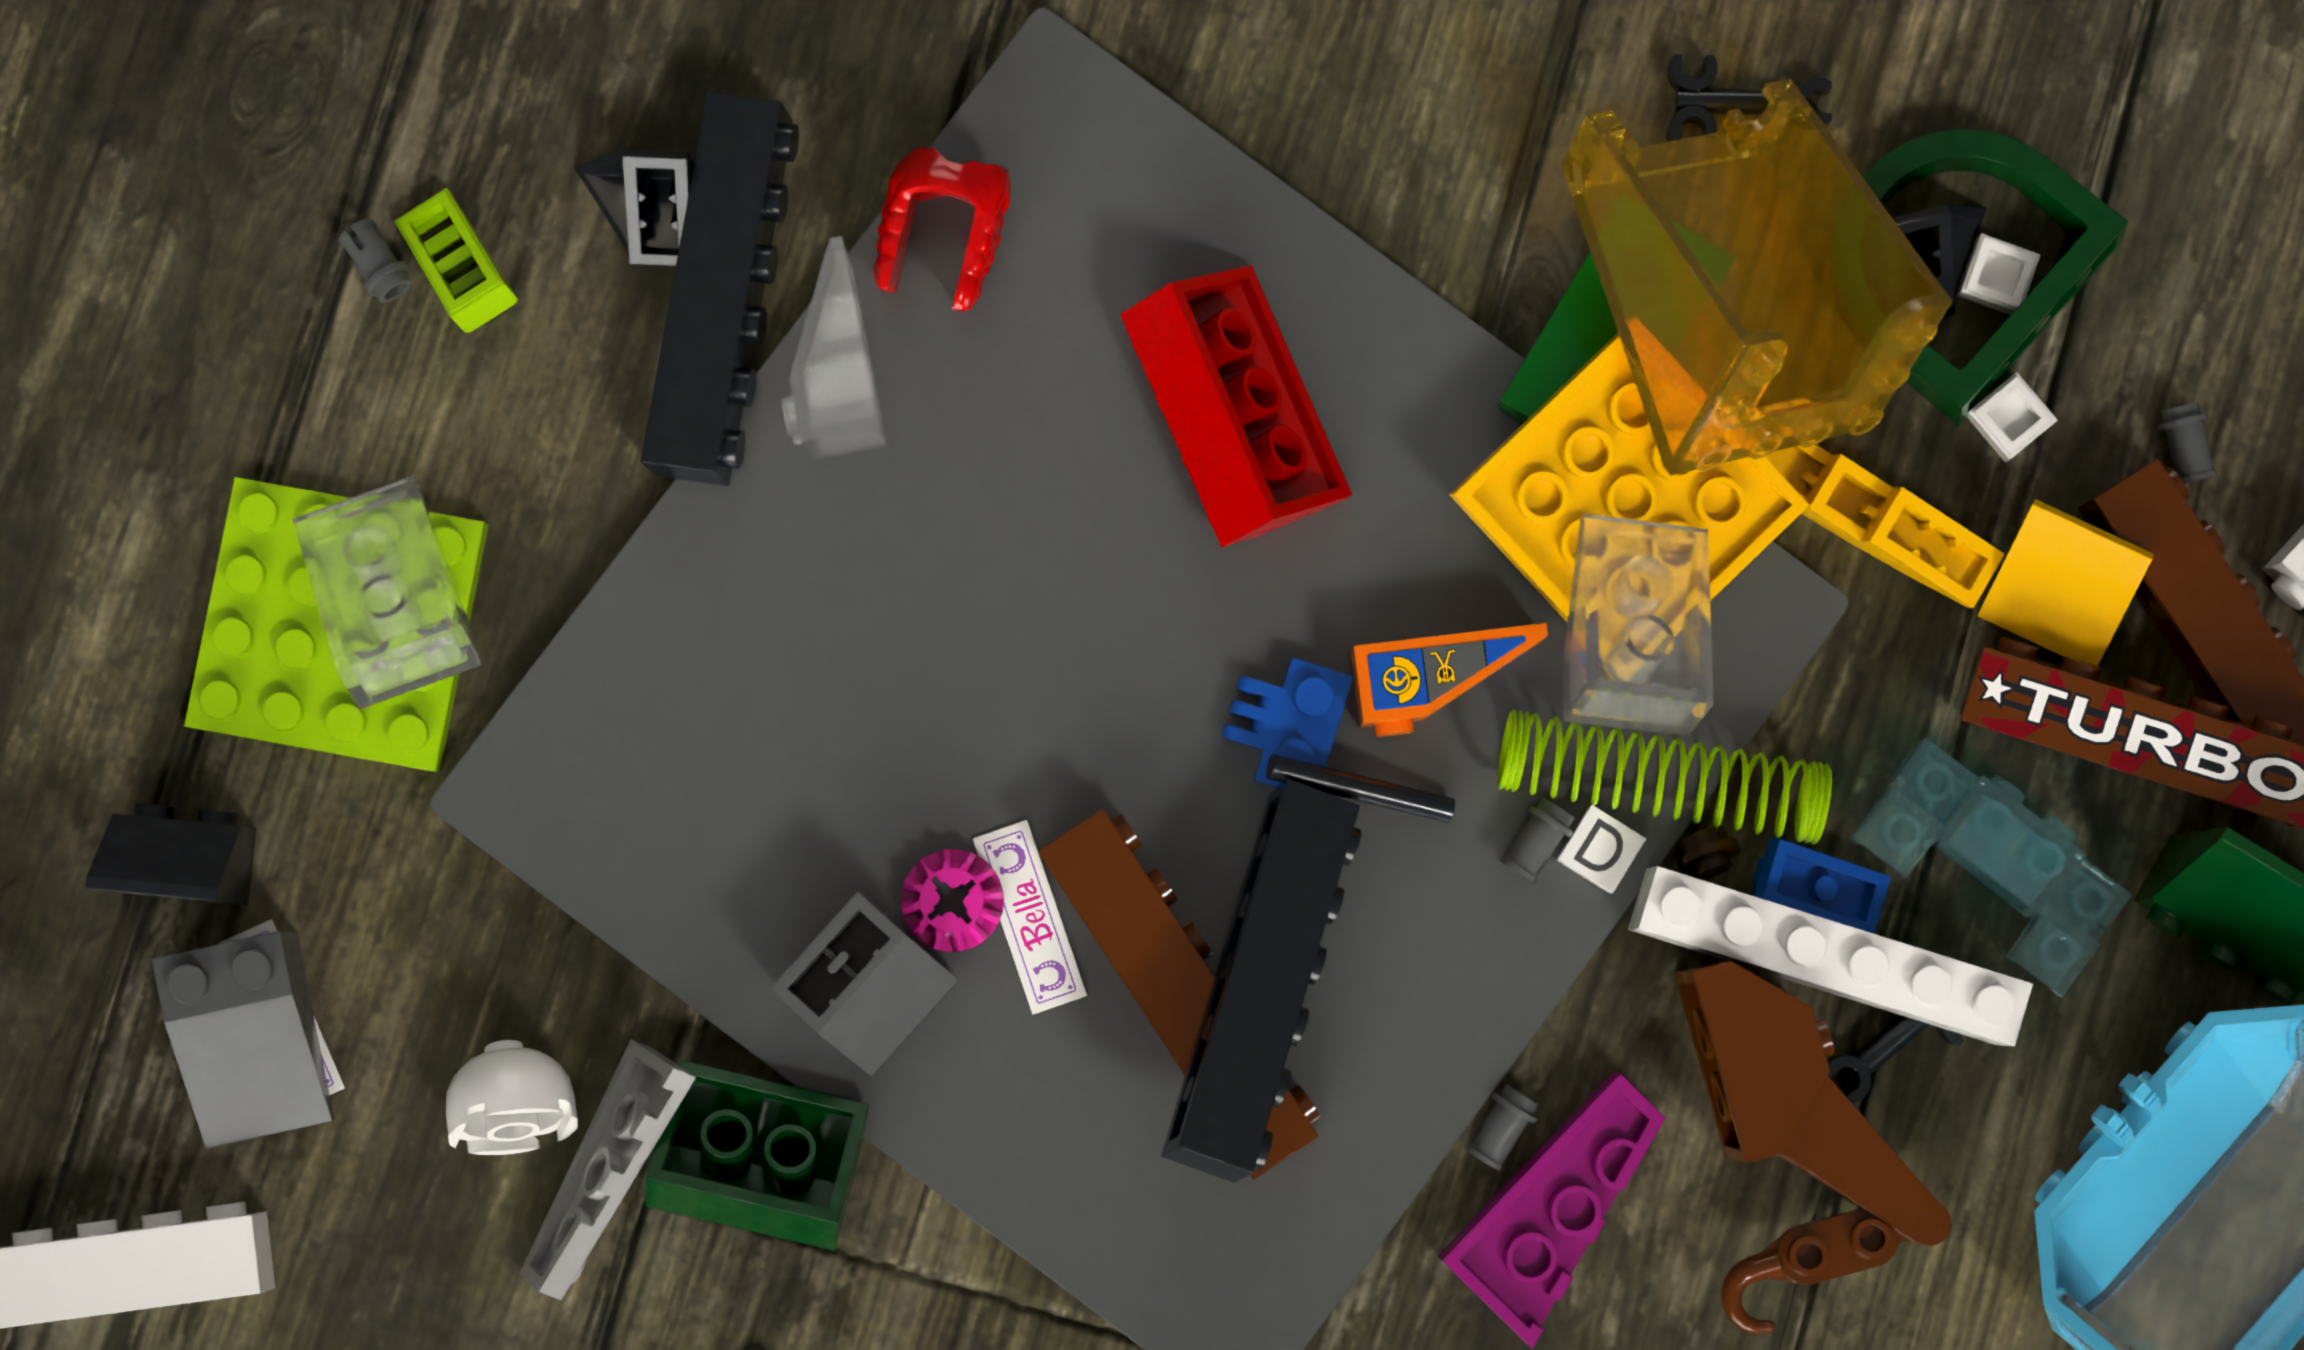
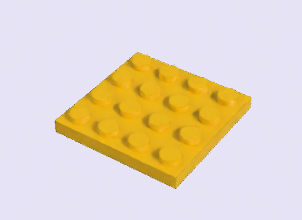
[1449,317,1809,682]

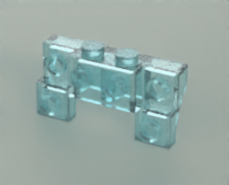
[1851,738,2132,997]

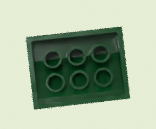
[2133,827,2304,1005]

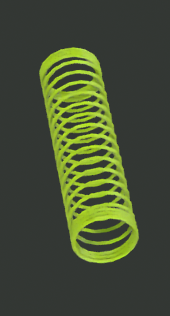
[1497,709,1832,845]

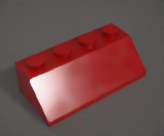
[1120,265,1353,547]

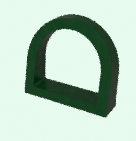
[1836,129,2128,427]

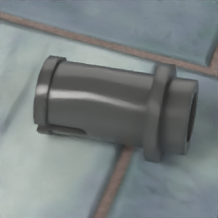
[338,218,412,303]
[2157,402,2217,484]
[1500,798,1575,884]
[1465,1084,1539,1171]

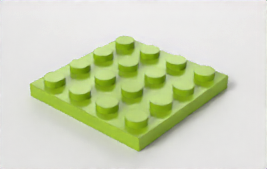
[184,477,489,773]

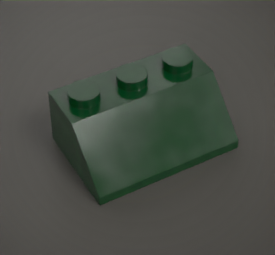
[645,1060,869,1251]

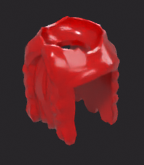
[872,147,1011,312]

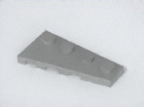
[519,1039,696,1300]

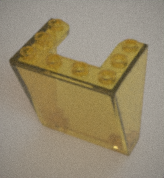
[1561,79,1953,475]

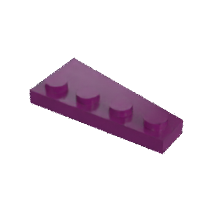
[1437,1070,1665,1349]

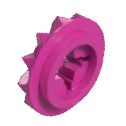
[901,849,1004,952]

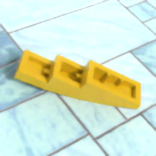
[1758,421,2005,608]

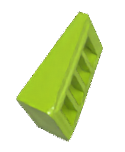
[394,187,518,333]

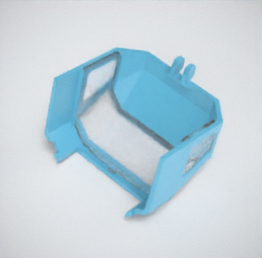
[2034,1005,2304,1350]

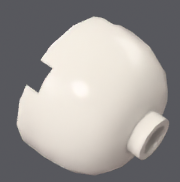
[446,1040,578,1155]

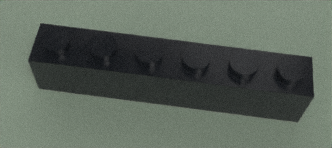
[641,93,799,486]
[1161,779,1361,1183]

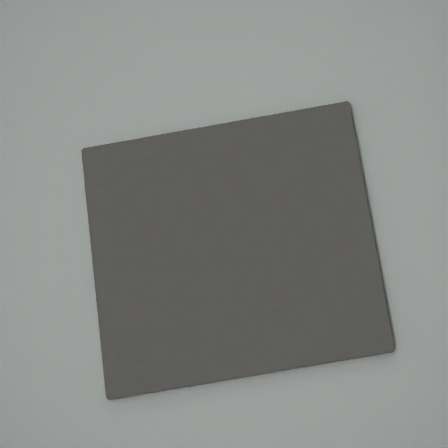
[430,8,1848,1350]

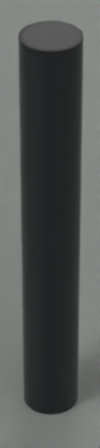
[1266,754,1455,823]

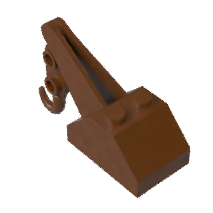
[1674,961,1951,1334]

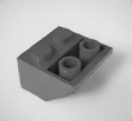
[769,891,959,1076]

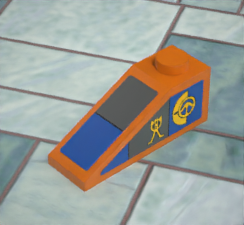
[1350,623,1548,737]

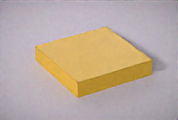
[1977,499,2154,665]

